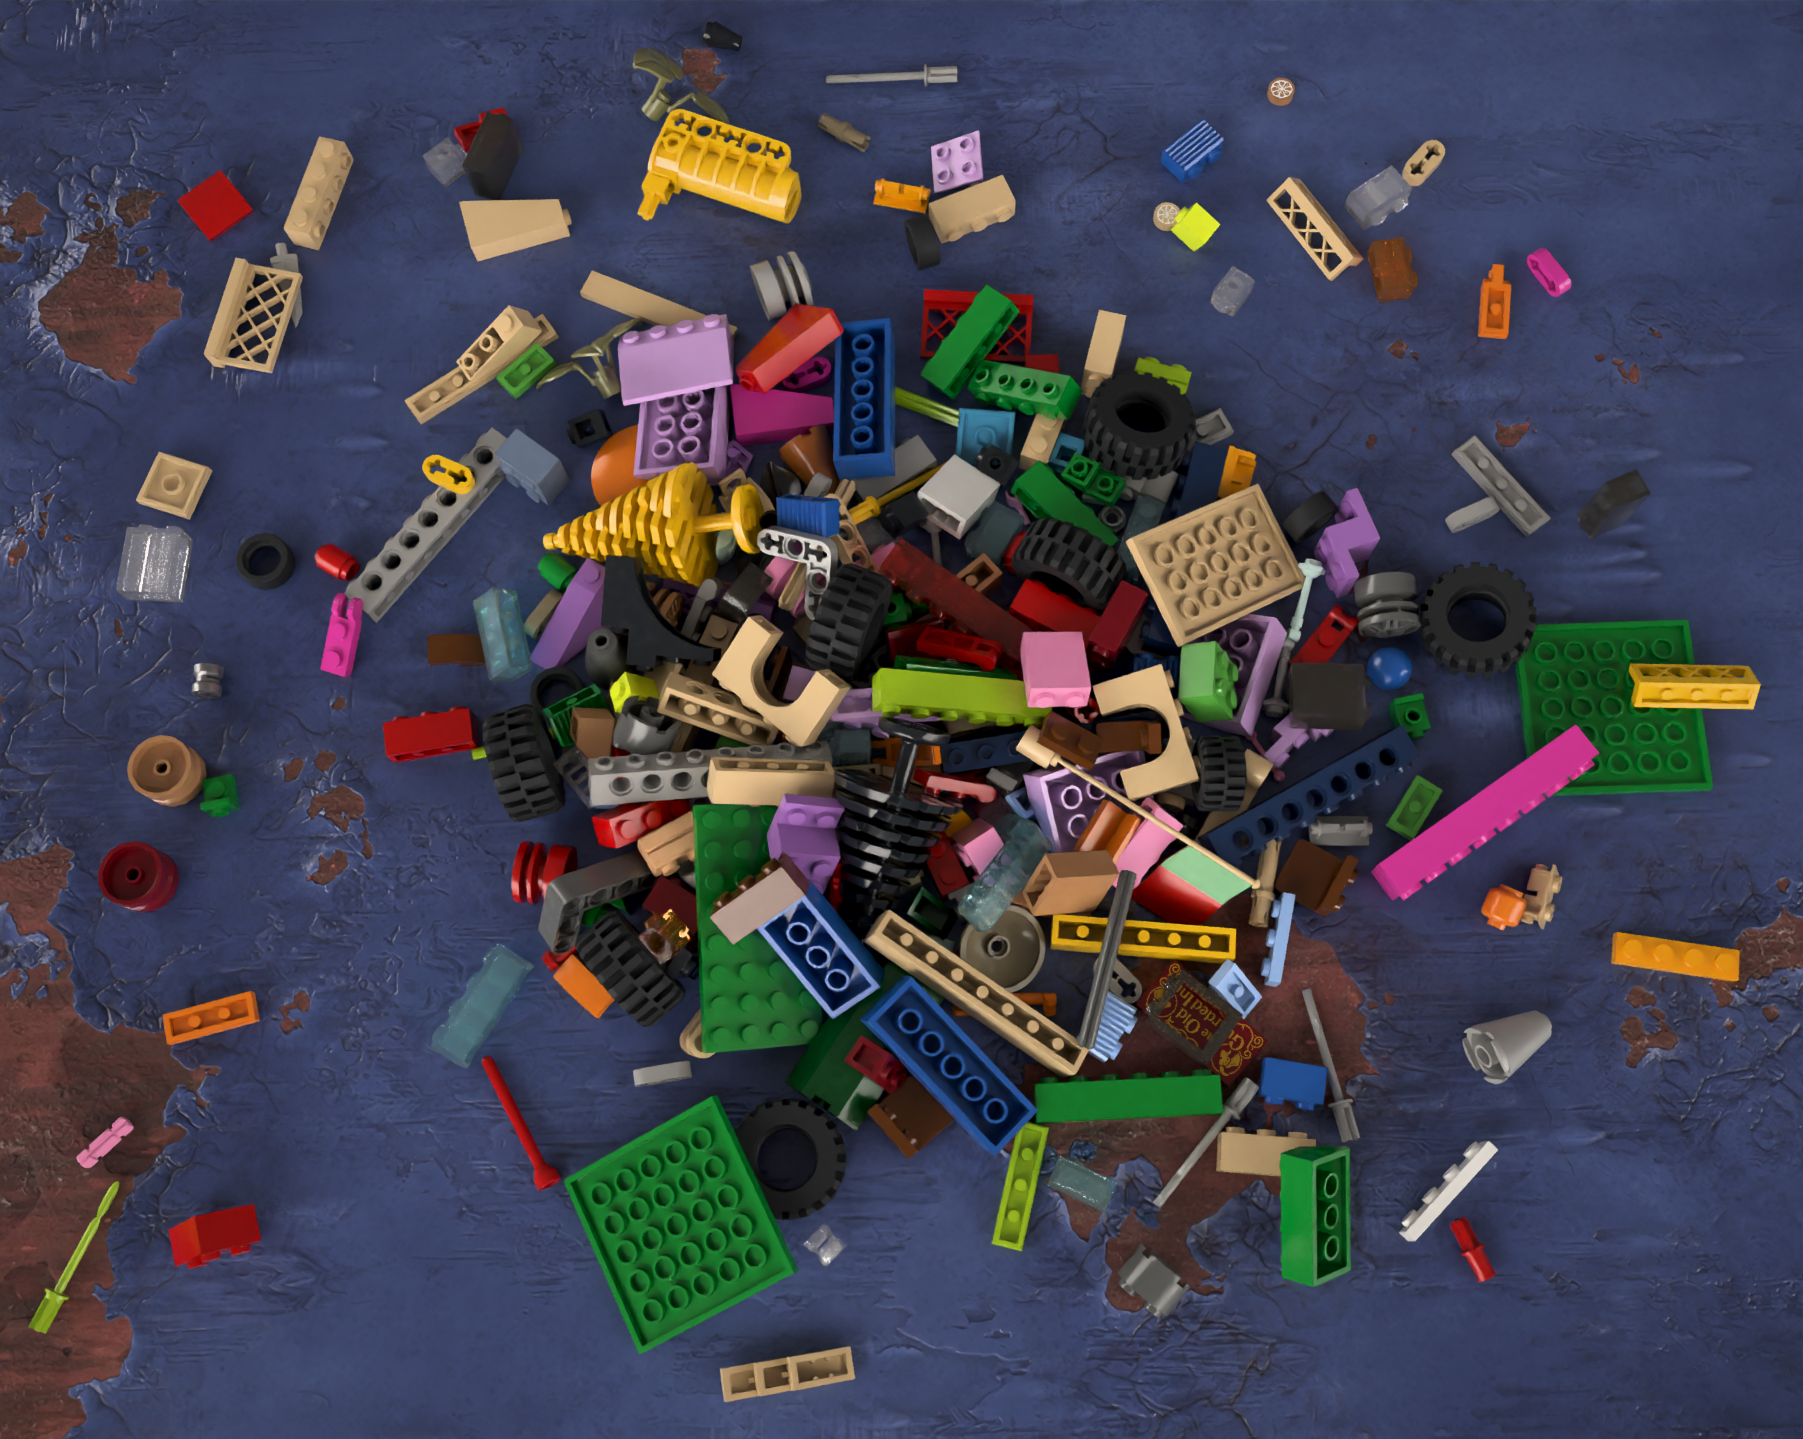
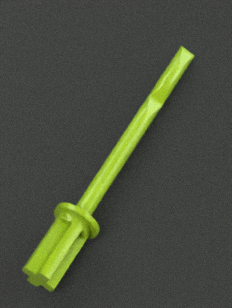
[28,1180,120,1334]

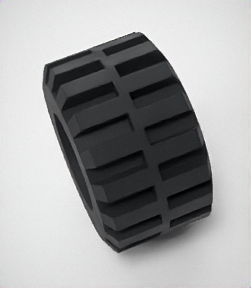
[1191,736,1246,811]

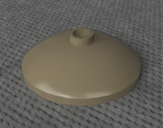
[958,904,1046,993]

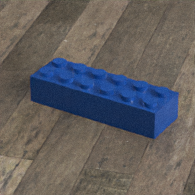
[833,318,895,480]
[860,975,1038,1156]

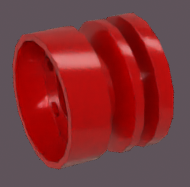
[511,840,578,905]

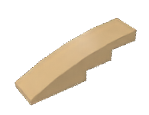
[720,1346,855,1402]

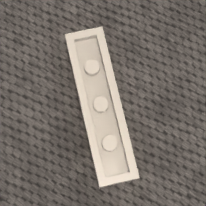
[1399,1141,1498,1241]

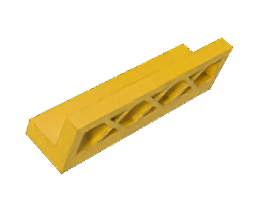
[1629,663,1761,709]

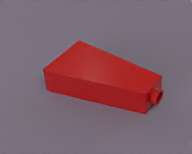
[734,304,844,394]

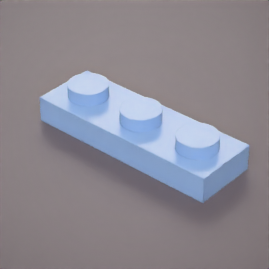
[1261,892,1295,987]

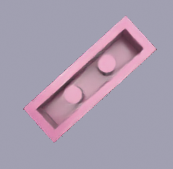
[1112,797,1184,889]

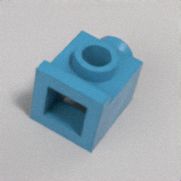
[1048,432,1086,481]

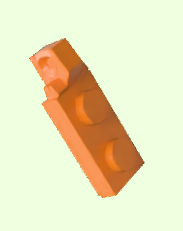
[1478,264,1511,339]

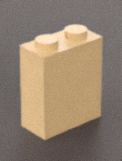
[1081,310,1126,399]

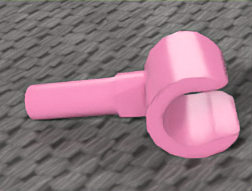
[1005,490,1031,526]

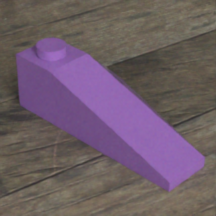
[529,558,611,669]

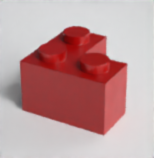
[169,1204,261,1269]

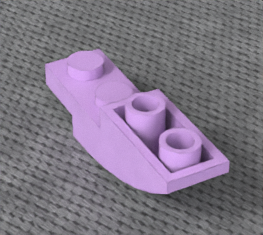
[1263,688,1358,774]

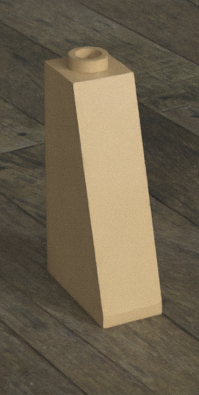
[459,199,572,261]

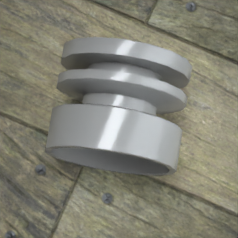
[750,250,813,321]

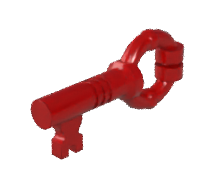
[826,859,843,913]

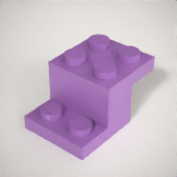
[1314,488,1380,598]
[766,794,845,895]

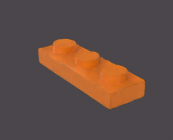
[162,991,260,1045]

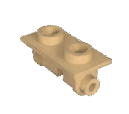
[1521,864,1562,930]

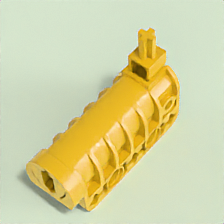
[637,109,802,224]

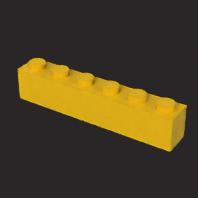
[1050,914,1236,964]

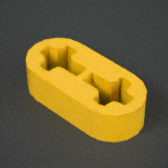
[422,455,475,494]

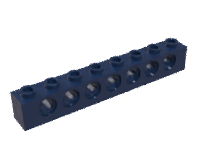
[940,707,1170,774]
[1197,725,1420,867]

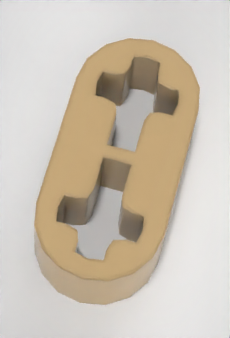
[1402,140,1445,186]

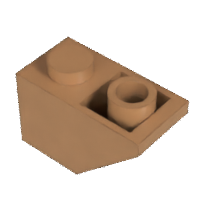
[569,707,617,759]

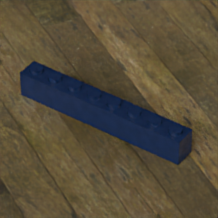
[1139,441,1228,656]

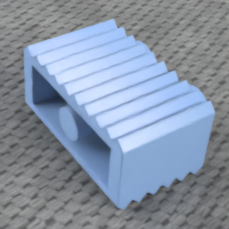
[1076,991,1138,1063]

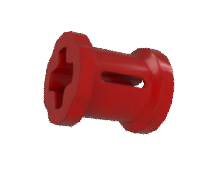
[1065,697,1099,723]

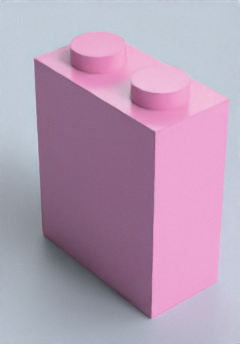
[1020,632,1091,708]

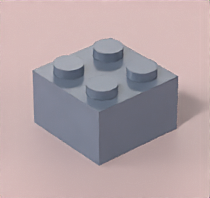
[495,428,571,506]

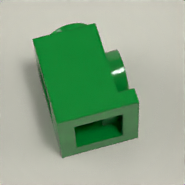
[1388,693,1431,741]

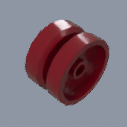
[98,841,179,913]

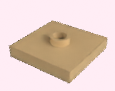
[136,452,212,520]

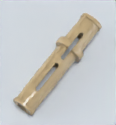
[1248,839,1282,928]

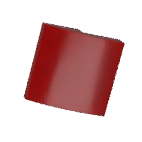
[177,170,254,242]

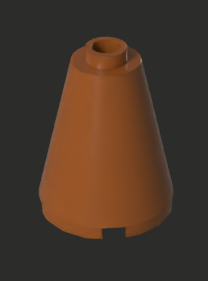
[778,424,841,495]

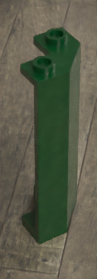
[785,949,944,1131]

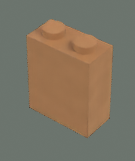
[1022,850,1119,916]

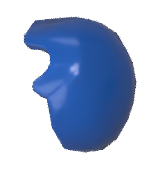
[1367,647,1412,690]

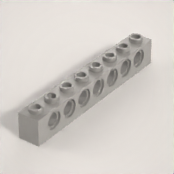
[344,428,507,623]
[588,740,832,806]

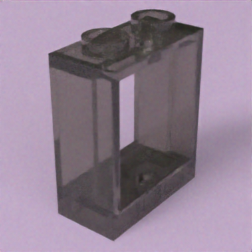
[1144,970,1243,1067]

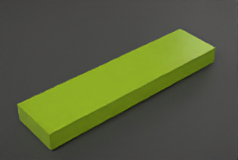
[991,1122,1049,1251]

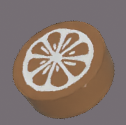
[1267,78,1295,106]

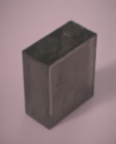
[462,112,523,200]
[1288,663,1371,730]

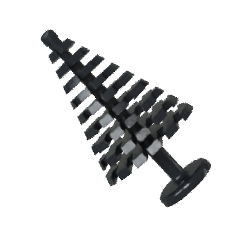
[834,716,964,948]

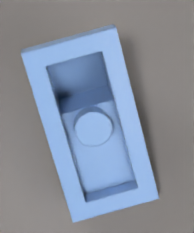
[1208,959,1262,1019]

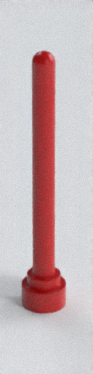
[481,1056,561,1191]

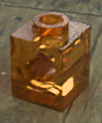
[638,908,694,964]

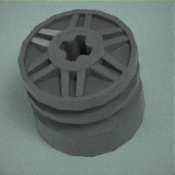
[1354,572,1421,638]

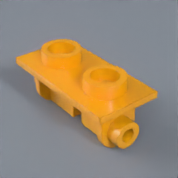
[873,178,931,214]

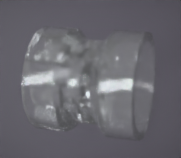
[804,1223,847,1268]

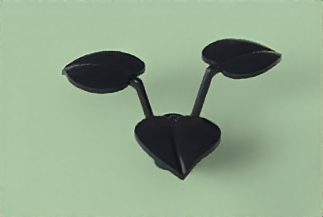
[735,461,848,588]

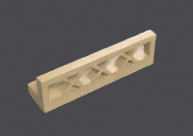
[1266,177,1364,281]

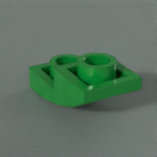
[1061,452,1127,508]

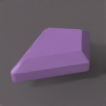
[725,439,754,488]

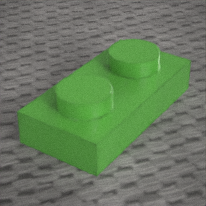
[496,342,557,399]
[1385,775,1443,841]

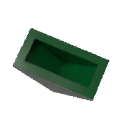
[903,886,958,940]

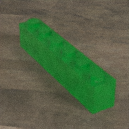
[1033,1070,1223,1124]

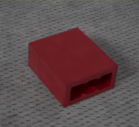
[1087,580,1148,671]

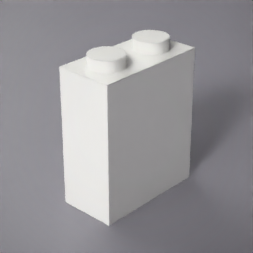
[917,454,1001,539]

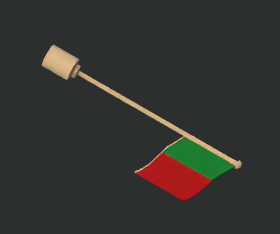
[1016,725,1261,926]

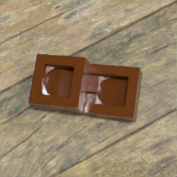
[428,634,490,667]

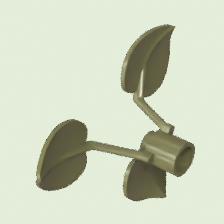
[633,47,730,124]
[536,318,643,399]

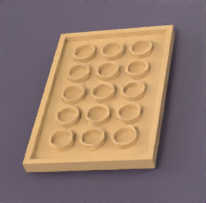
[1125,484,1305,647]

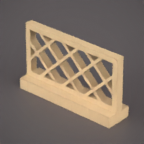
[204,258,303,373]

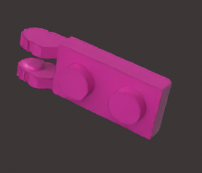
[320,593,363,677]

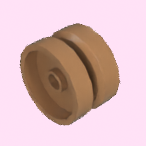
[127,735,207,807]

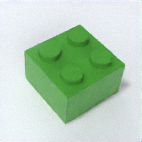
[1178,641,1238,723]

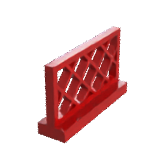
[920,289,1034,364]

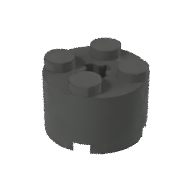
[612,696,682,755]
[1118,1243,1192,1318]

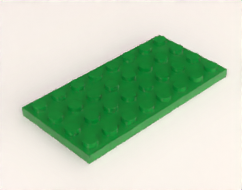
[693,804,822,1053]

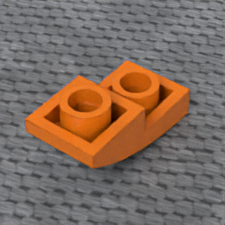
[553,954,615,1019]

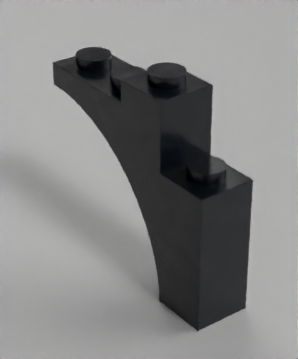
[601,555,721,672]

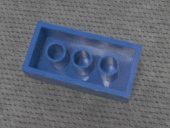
[757,879,885,1019]

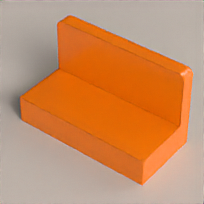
[1073,799,1142,864]

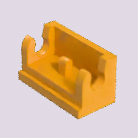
[1216,445,1256,501]

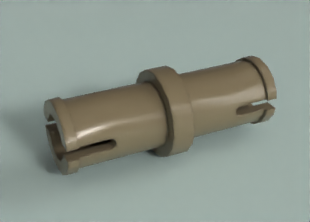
[818,113,871,152]

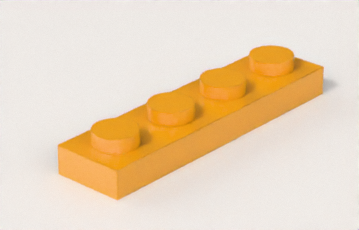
[1611,932,1740,982]

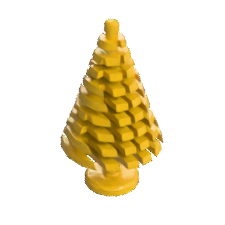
[543,462,764,588]

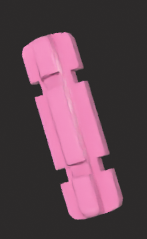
[77,1117,134,1168]

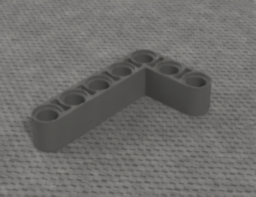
[538,850,681,955]

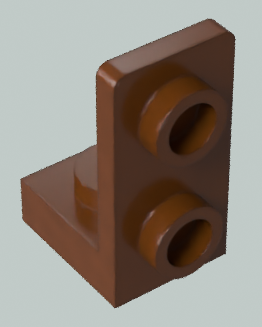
[1095,719,1162,754]

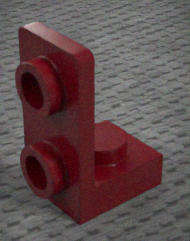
[844,1035,908,1095]

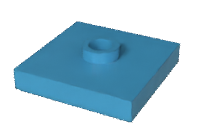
[956,408,1015,468]

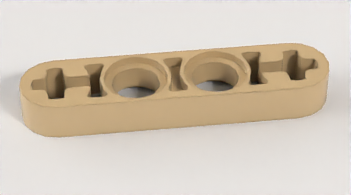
[825,494,880,574]

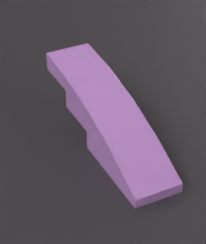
[832,688,940,723]

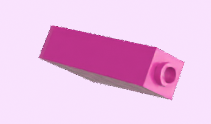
[730,384,834,446]

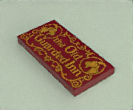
[1135,959,1268,1087]

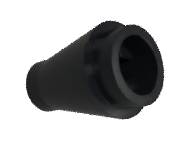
[703,21,743,51]

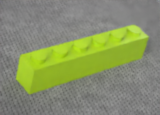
[872,668,1052,728]

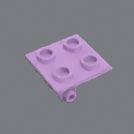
[931,130,983,194]

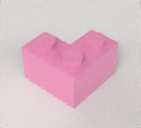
[950,817,1024,896]

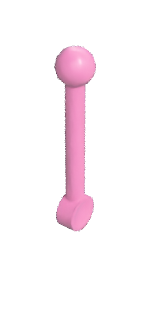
[1245,731,1285,782]

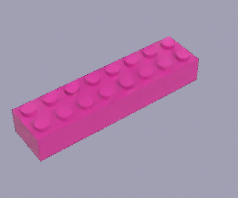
[1371,725,1599,901]

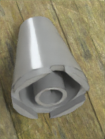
[1462,1010,1552,1085]

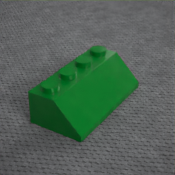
[1279,1146,1351,1287]

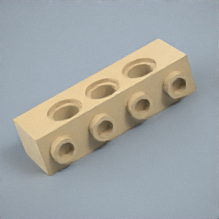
[657,671,779,746]

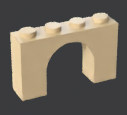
[712,615,851,747]
[1092,664,1201,802]

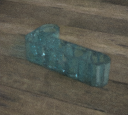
[958,813,1052,932]

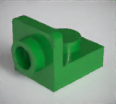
[200,774,239,817]

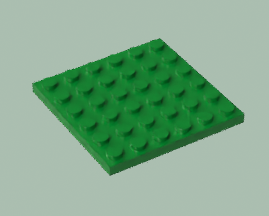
[1515,620,1713,796]
[563,1095,799,1355]

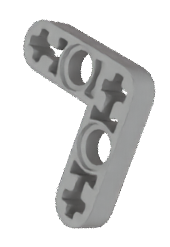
[757,526,838,620]

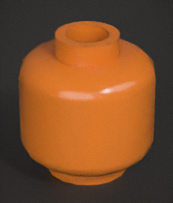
[1481,884,1527,931]

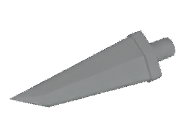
[270,243,303,328]

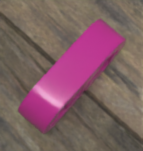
[1527,248,1571,297]
[782,356,832,393]

